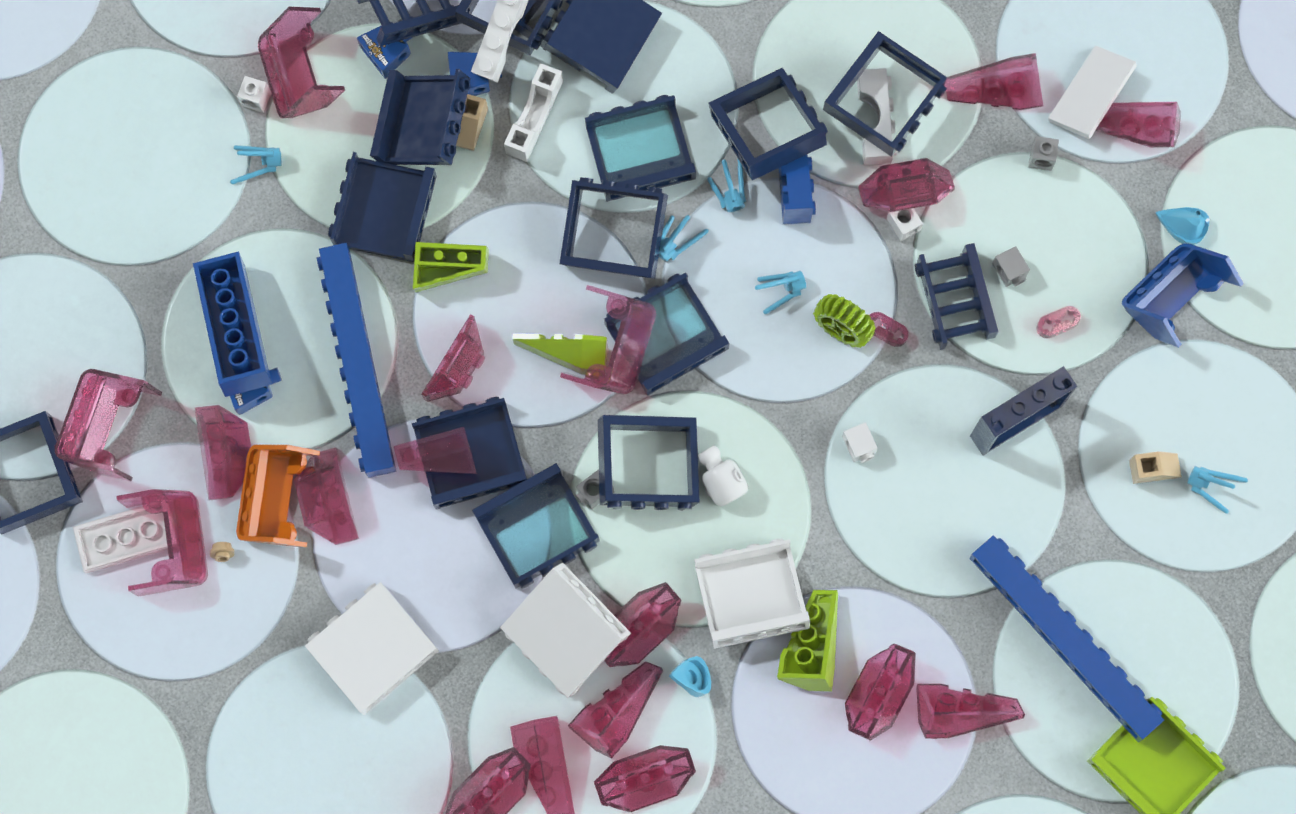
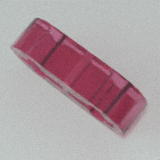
[1036,306,1081,338]
[870,312,909,347]

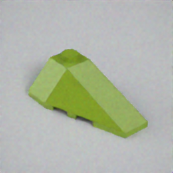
[512,334,608,379]
[777,590,838,692]

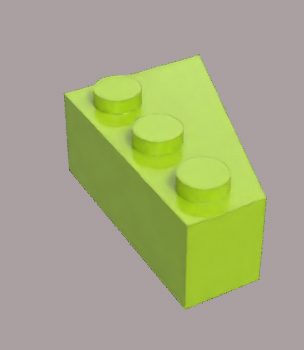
[413,242,489,292]

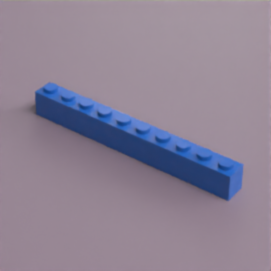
[316,243,397,478]
[969,535,1164,742]

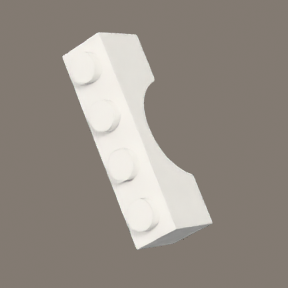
[471,0,529,83]
[504,63,563,162]
[857,68,897,165]

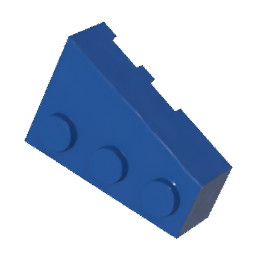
[779,155,816,224]

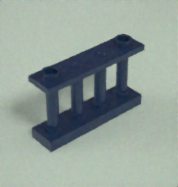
[357,0,461,46]
[914,243,999,350]

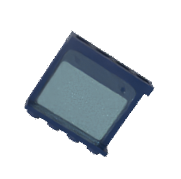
[585,95,696,202]
[604,272,729,396]
[472,463,600,589]

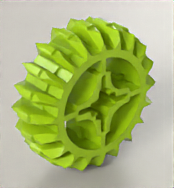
[813,294,876,348]

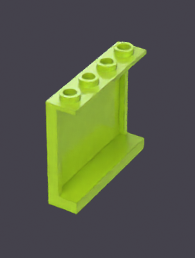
[1087,697,1226,814]

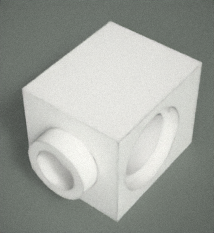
[237,76,271,113]
[886,200,923,242]
[842,422,878,463]

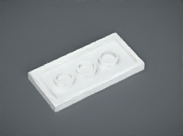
[1048,45,1137,139]
[73,499,179,574]

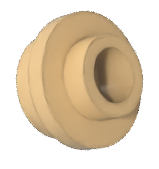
[210,542,234,562]

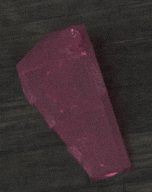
[945,53,1043,110]
[1095,102,1181,148]
[568,661,663,758]
[916,684,1025,739]
[510,716,575,814]

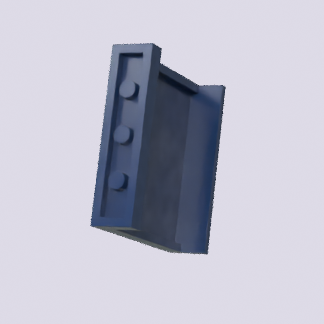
[543,0,662,94]
[370,69,471,165]
[328,152,437,262]
[411,397,527,509]

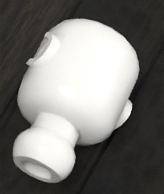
[698,446,748,506]

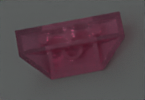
[858,158,955,212]
[421,314,485,402]
[195,405,251,500]
[294,447,359,545]
[604,582,681,667]
[845,643,916,741]
[594,745,696,812]
[445,747,531,814]

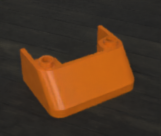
[236,445,320,547]

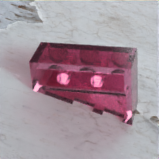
[393,427,478,475]

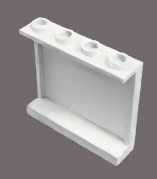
[694,539,810,649]
[500,563,631,698]
[305,582,439,715]

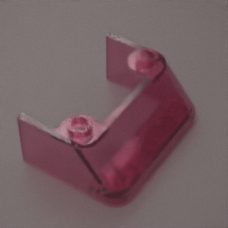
[258,6,345,118]
[560,285,657,394]
[55,369,162,482]
[116,489,208,596]

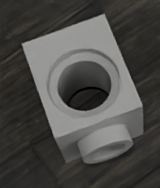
[1028,136,1059,171]
[992,246,1030,287]
[576,469,614,509]

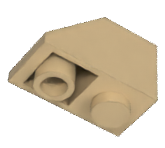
[456,94,488,151]
[1129,452,1182,484]

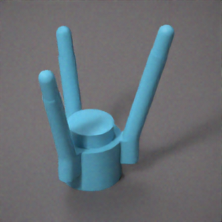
[230,145,282,184]
[707,159,747,212]
[659,215,709,262]
[755,271,806,314]
[1187,466,1248,514]

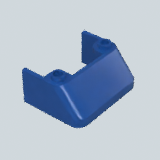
[1122,243,1244,348]

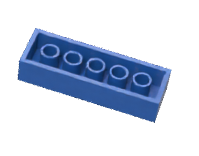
[193,251,272,397]

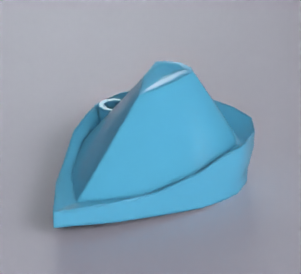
[1155,207,1209,245]
[669,656,711,697]

